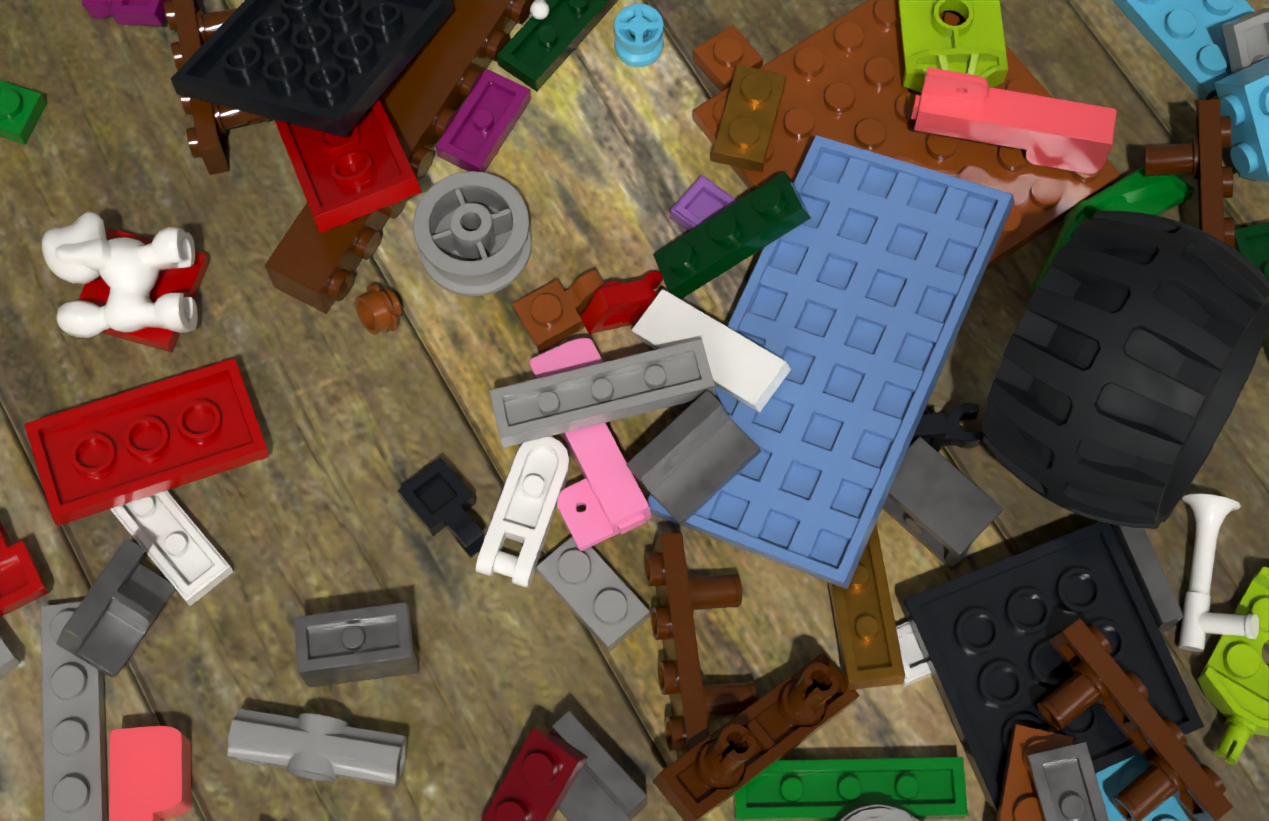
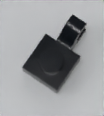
[909,403,983,452]
[397,458,484,558]

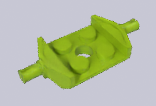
[898,0,1008,93]
[1198,567,1269,765]

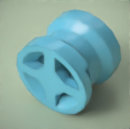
[614,4,664,68]

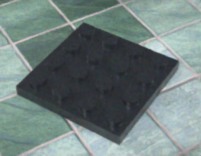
[170,0,454,137]
[901,521,1204,814]

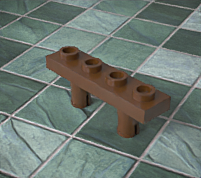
[164,0,270,175]
[1144,99,1235,248]
[645,533,758,759]
[1036,618,1233,821]
[653,653,860,821]

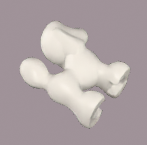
[42,210,198,338]

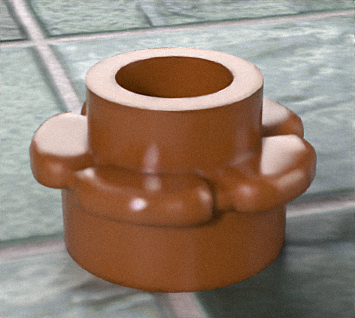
[355,284,402,335]

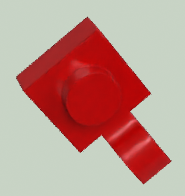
[580,271,663,334]
[0,522,50,617]

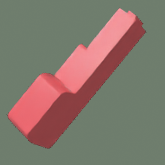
[911,67,1117,174]
[109,726,192,821]

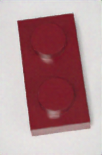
[481,725,588,821]

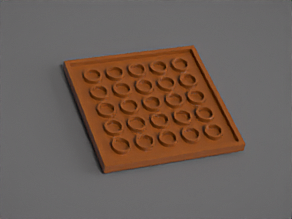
[693,0,1121,271]

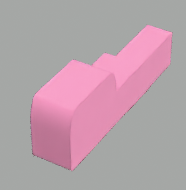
[529,338,652,551]

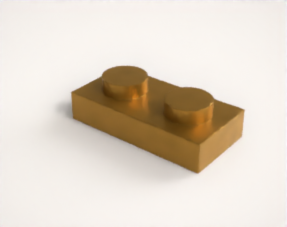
[712,64,786,173]

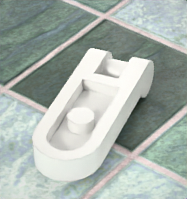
[475,436,570,588]

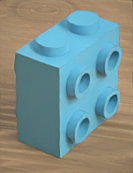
[1214,57,1269,182]

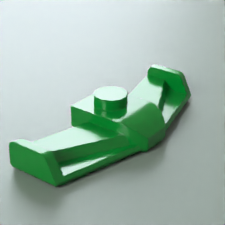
[1031,166,1195,294]

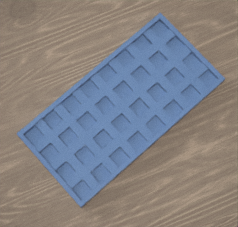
[647,135,1014,589]

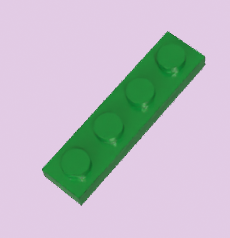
[734,757,968,821]

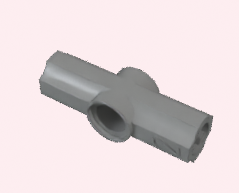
[227,709,407,787]

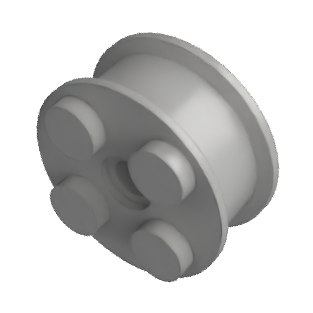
[413,171,532,296]

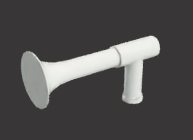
[1178,494,1259,652]

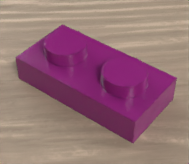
[435,69,531,172]

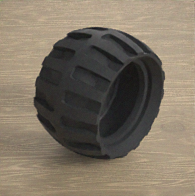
[982,211,1269,529]

